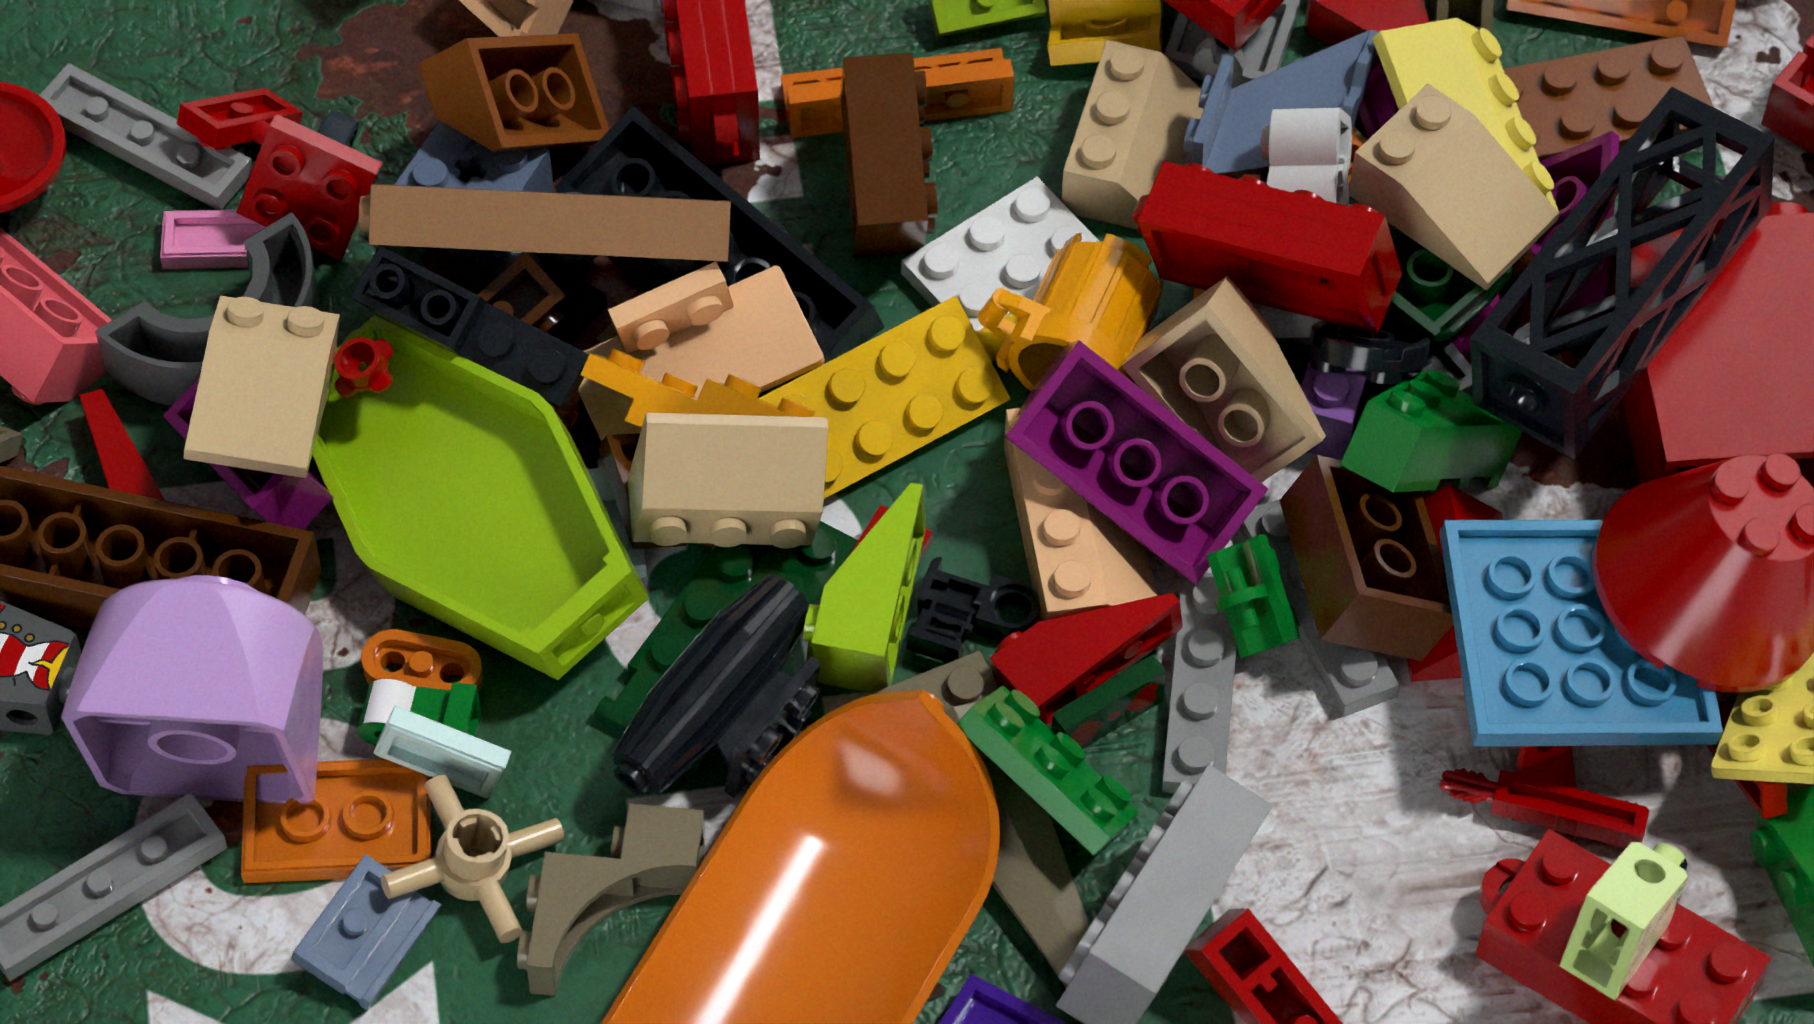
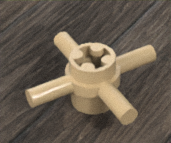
[381,775,564,943]

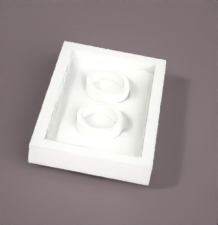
[901,177,1100,331]

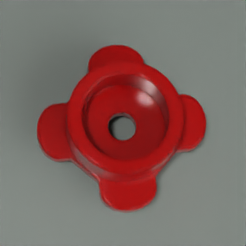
[334,337,394,398]

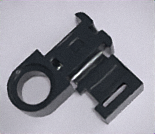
[907,557,1040,663]

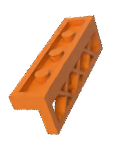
[1506,0,1736,48]
[780,48,1014,138]

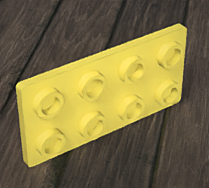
[1711,653,1814,784]

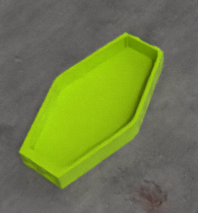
[312,315,649,680]

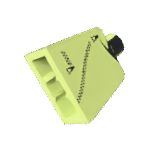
[1559,842,1689,1000]

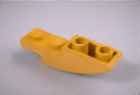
[581,348,815,427]

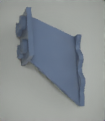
[1183,30,1379,178]

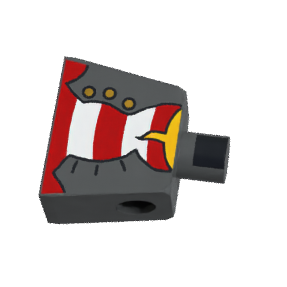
[0,601,82,735]

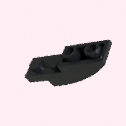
[351,245,589,412]

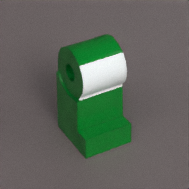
[357,679,481,747]

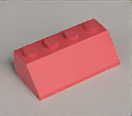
[0,227,112,405]

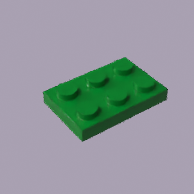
[956,685,1139,856]

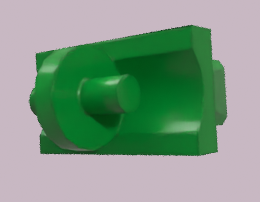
[1206,534,1300,658]

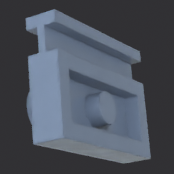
[291,854,441,1011]

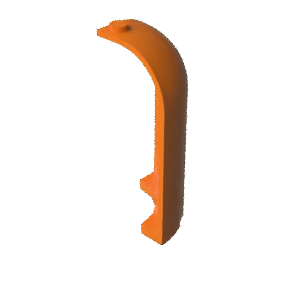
[601,689,1000,1024]

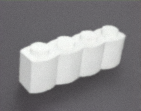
[1253,108,1352,346]

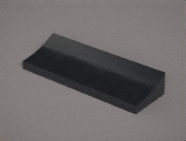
[555,106,885,385]

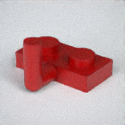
[176,88,303,150]

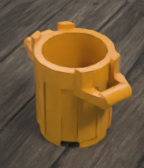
[978,233,1163,391]

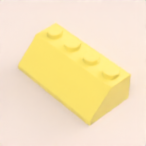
[1372,18,1559,212]

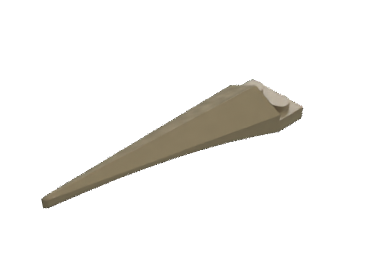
[869,650,1090,988]

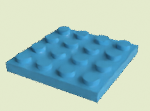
[1439,520,1723,746]

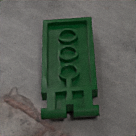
[595,521,858,774]

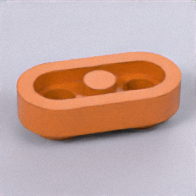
[361,629,483,693]

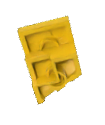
[1048,0,1164,66]

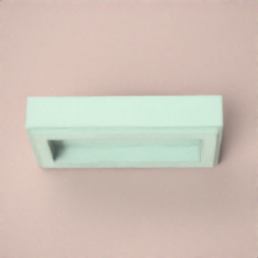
[373,706,511,798]

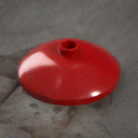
[0,82,66,213]

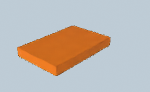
[241,759,433,883]

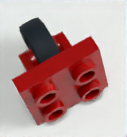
[236,110,383,261]

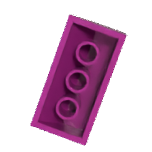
[1004,340,1268,585]

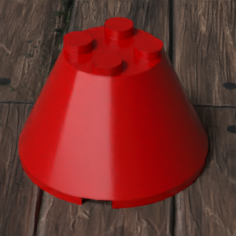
[1592,453,1814,693]

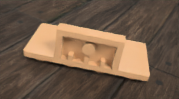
[578,261,825,442]

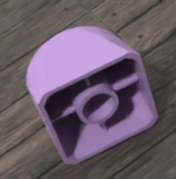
[61,575,323,805]

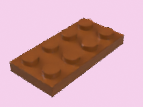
[1503,35,1714,162]

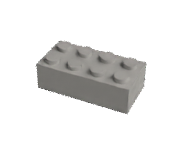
[1056,764,1273,1024]

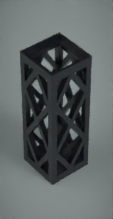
[1470,86,1775,460]

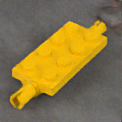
[759,295,1019,499]

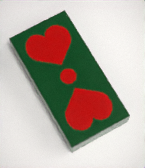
[1051,655,1166,749]

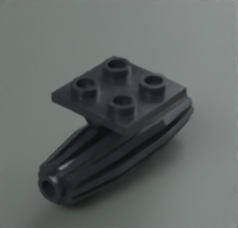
[612,574,821,798]

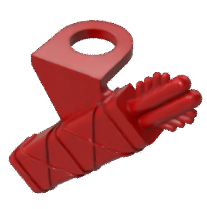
[1439,746,1649,850]

